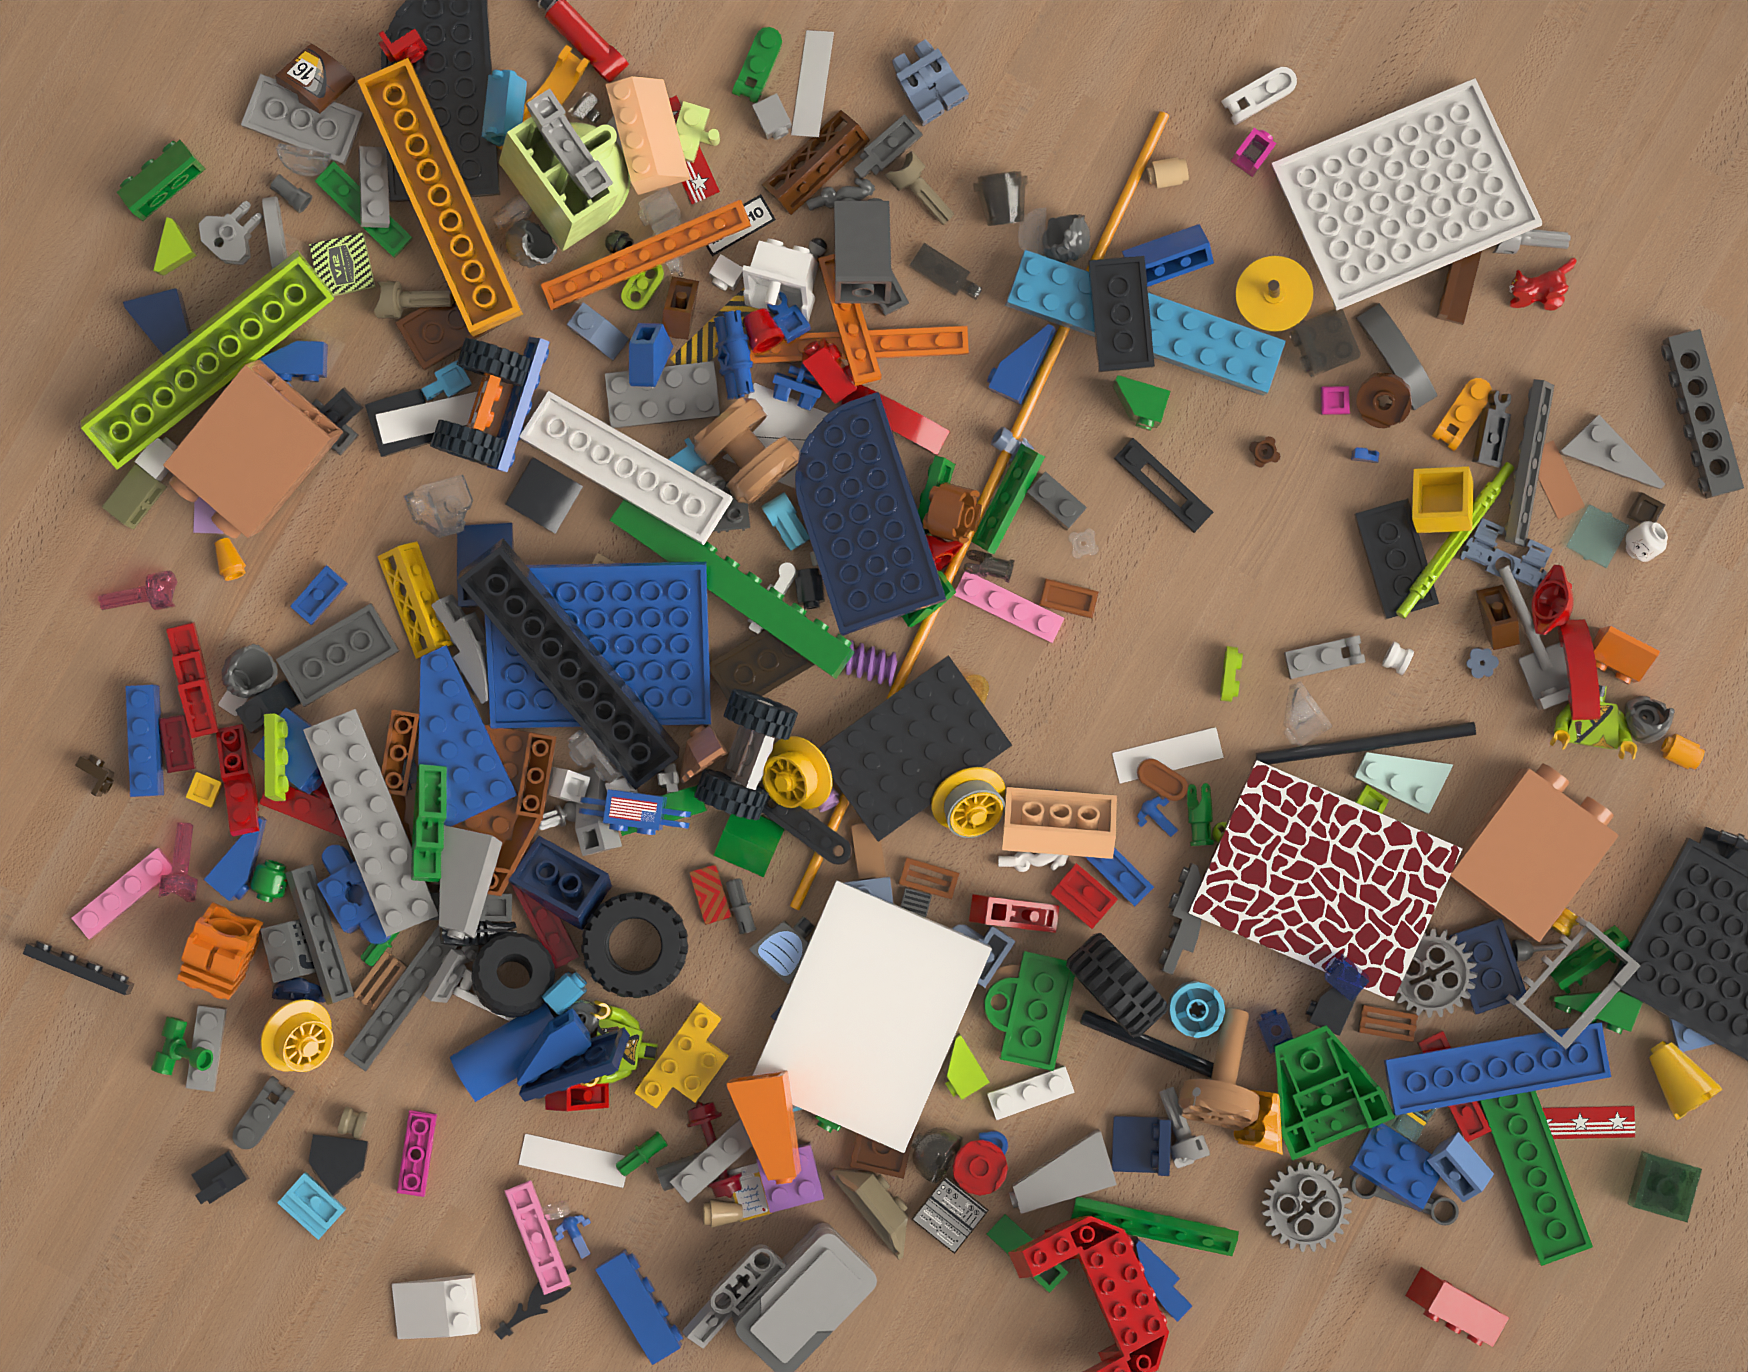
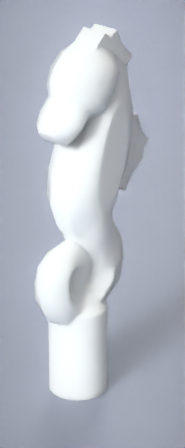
[998,851,1069,872]

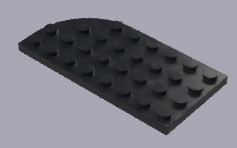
[381,0,500,202]

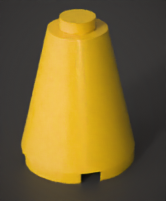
[1649,1041,1723,1121]

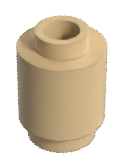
[1147,157,1189,189]

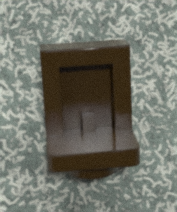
[75,754,114,797]

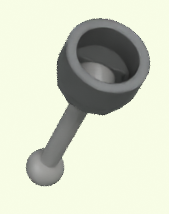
[1512,939,1580,962]

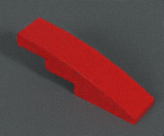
[166,622,219,739]

